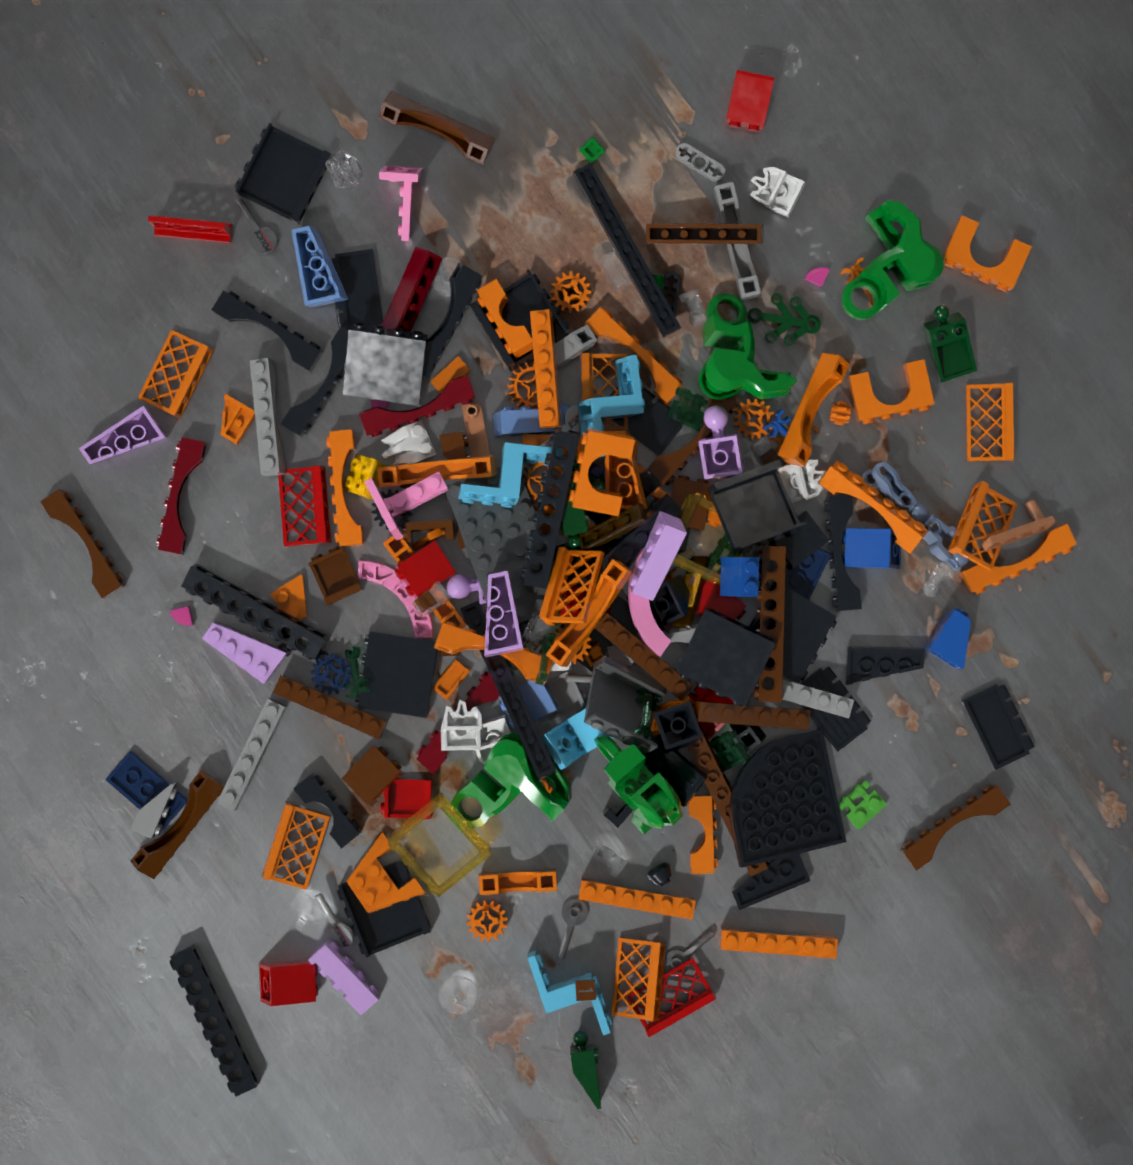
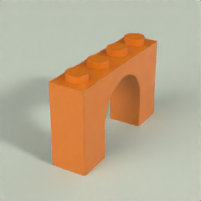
[942,215,1032,292]
[847,359,935,425]
[569,428,635,516]

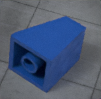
[842,528,901,569]
[720,557,759,597]
[924,608,971,670]

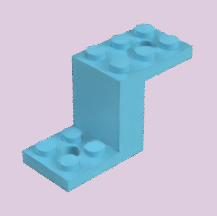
[577,355,645,458]
[458,442,563,508]
[541,708,614,770]
[527,951,613,1035]

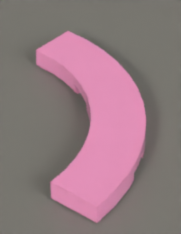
[628,548,671,657]
[358,560,433,638]

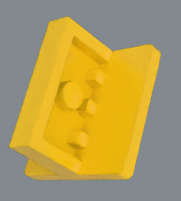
[344,454,386,500]

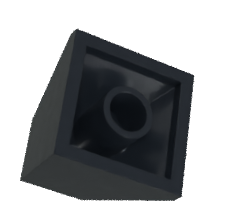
[649,574,690,628]
[653,701,703,753]

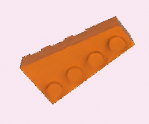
[605,431,648,509]

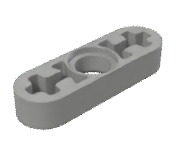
[675,143,725,182]

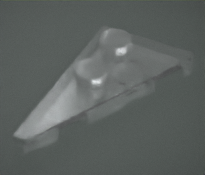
[510,611,562,670]

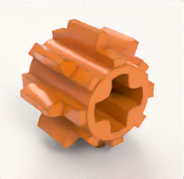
[829,401,851,425]

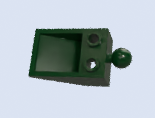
[922,305,977,383]
[560,472,590,549]
[570,1031,601,1109]

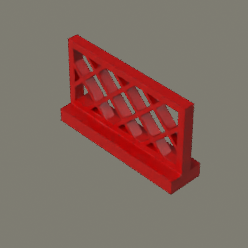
[148,216,233,243]
[278,466,331,547]
[627,958,717,1037]

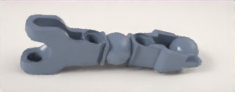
[861,462,974,571]

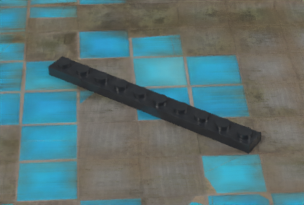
[573,163,681,338]
[460,601,557,780]

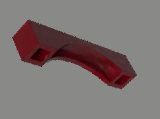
[359,374,475,437]
[156,437,207,555]
[416,671,500,774]

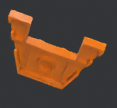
[346,833,426,913]

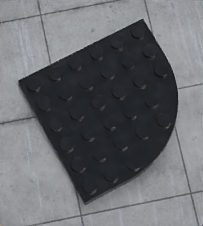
[729,729,847,868]

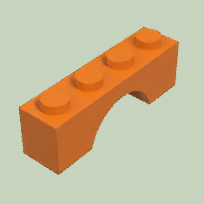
[476,279,533,359]
[688,795,718,874]
[479,869,557,895]

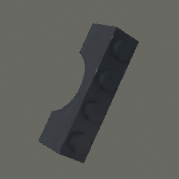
[293,773,361,849]

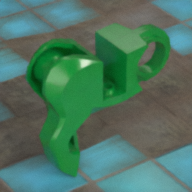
[841,200,944,320]
[698,293,797,401]
[450,733,572,828]
[594,734,683,834]

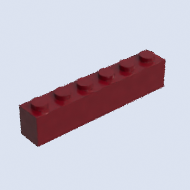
[382,247,443,332]

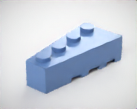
[291,226,349,307]
[492,404,574,438]

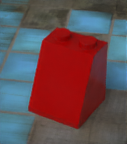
[725,70,775,132]
[259,961,318,1006]

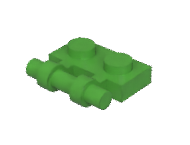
[839,780,887,830]

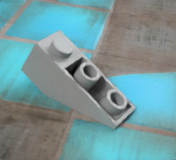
[555,325,597,367]
[130,783,178,838]

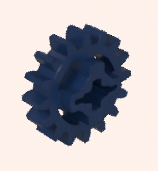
[310,653,352,695]

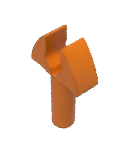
[412,528,445,551]

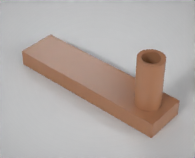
[461,402,490,457]
[982,499,1056,551]

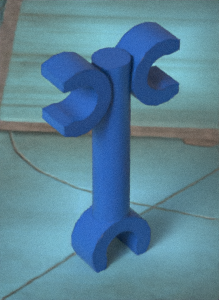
[762,409,791,438]

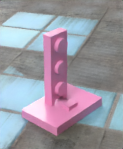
[379,165,423,241]
[365,472,448,540]

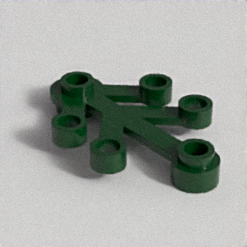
[747,293,821,346]

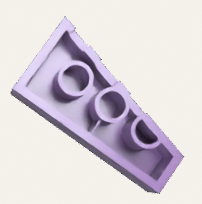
[79,405,167,464]
[629,511,687,601]
[484,571,524,657]
[202,622,289,684]
[308,940,380,1015]

